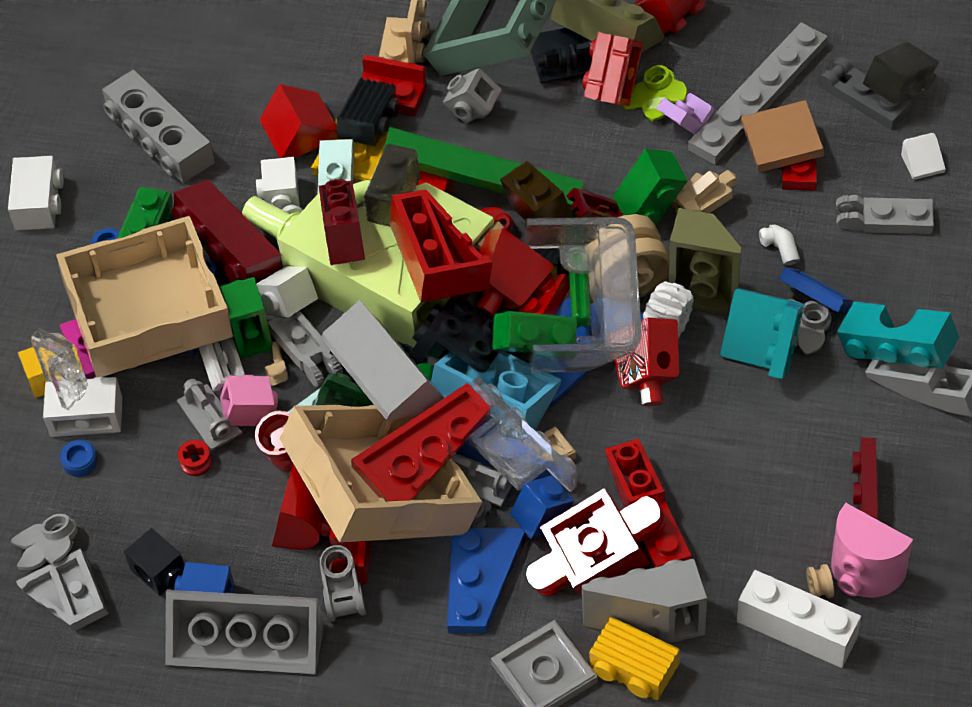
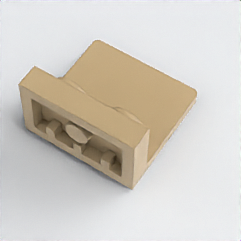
[379,0,430,65]

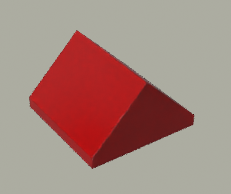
[259,84,337,159]

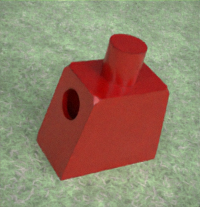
[476,228,554,318]

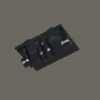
[530,27,592,84]

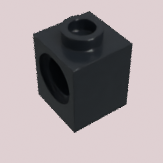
[124,527,185,596]

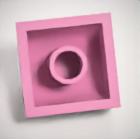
[831,503,913,598]

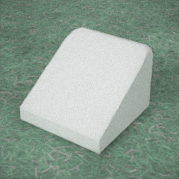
[901,133,946,180]

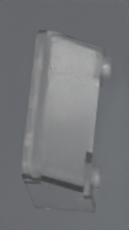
[524,217,642,373]

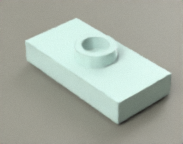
[318,139,355,193]

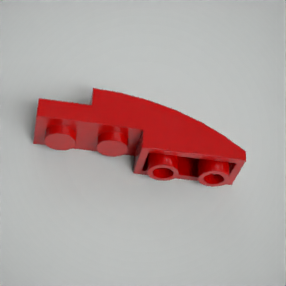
[605,438,692,568]

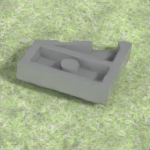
[16,549,109,631]

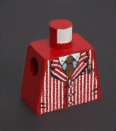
[609,317,679,407]

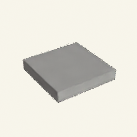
[491,620,598,707]

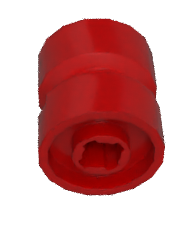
[255,411,293,472]

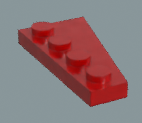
[351,383,491,502]

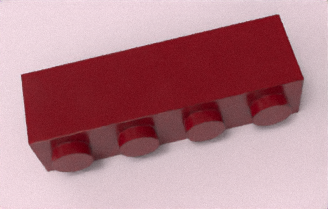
[171,179,281,284]

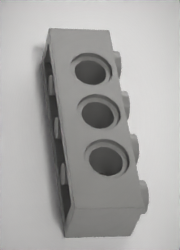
[102,69,215,184]

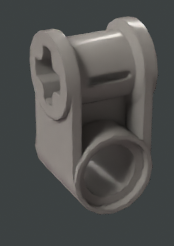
[320,545,366,622]

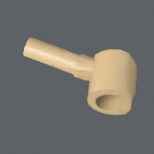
[265,341,289,386]

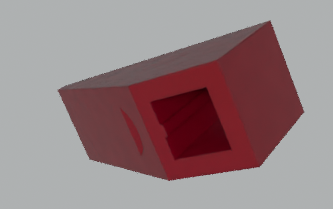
[319,179,365,265]

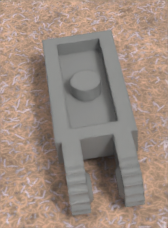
[836,195,934,234]
[268,311,343,388]

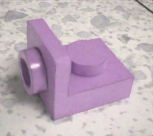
[656,93,714,135]

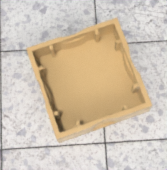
[56,216,233,378]
[279,405,482,542]

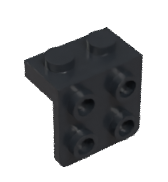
[409,295,500,373]

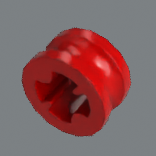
[178,439,212,476]

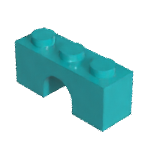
[837,302,960,369]

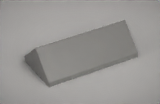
[321,300,445,421]
[165,590,324,674]

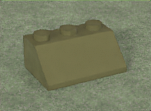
[550,0,664,53]
[669,208,742,315]

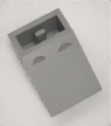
[582,559,707,644]

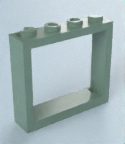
[423,0,556,76]

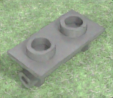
[177,379,242,451]
[452,453,516,507]

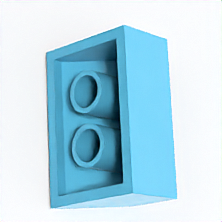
[431,351,561,441]

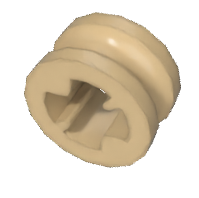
[806,564,834,598]

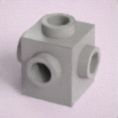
[443,68,502,124]

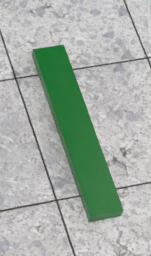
[381,127,583,210]

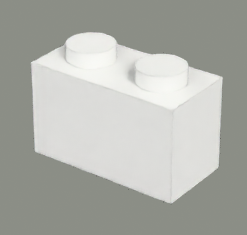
[8,156,64,230]
[43,377,122,437]

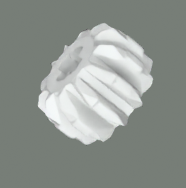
[643,281,694,339]

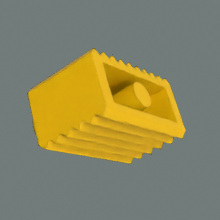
[589,616,680,700]

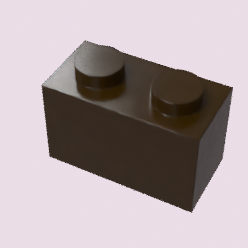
[500,161,574,240]

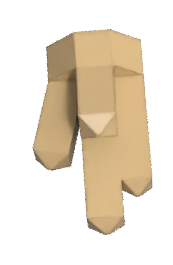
[671,170,736,215]

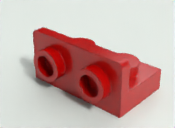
[361,55,427,116]

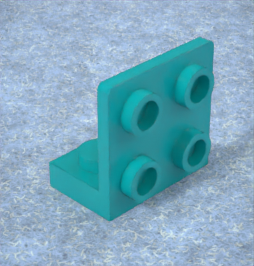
[720,288,805,379]

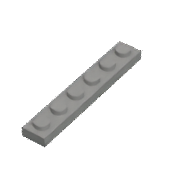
[688,22,828,165]

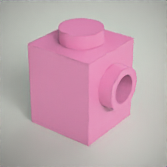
[220,375,278,426]

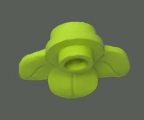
[623,65,687,121]

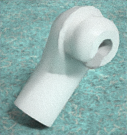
[759,224,800,266]

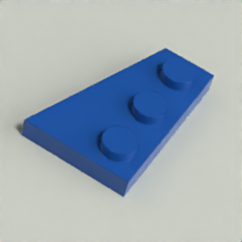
[447,528,527,634]

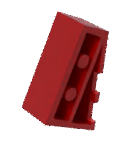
[389,189,493,302]

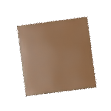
[741,100,824,173]

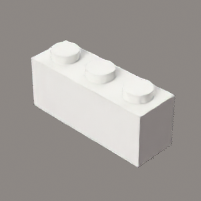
[737,570,861,668]

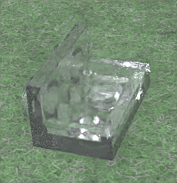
[31,328,88,410]

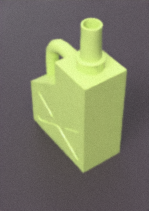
[242,180,494,348]

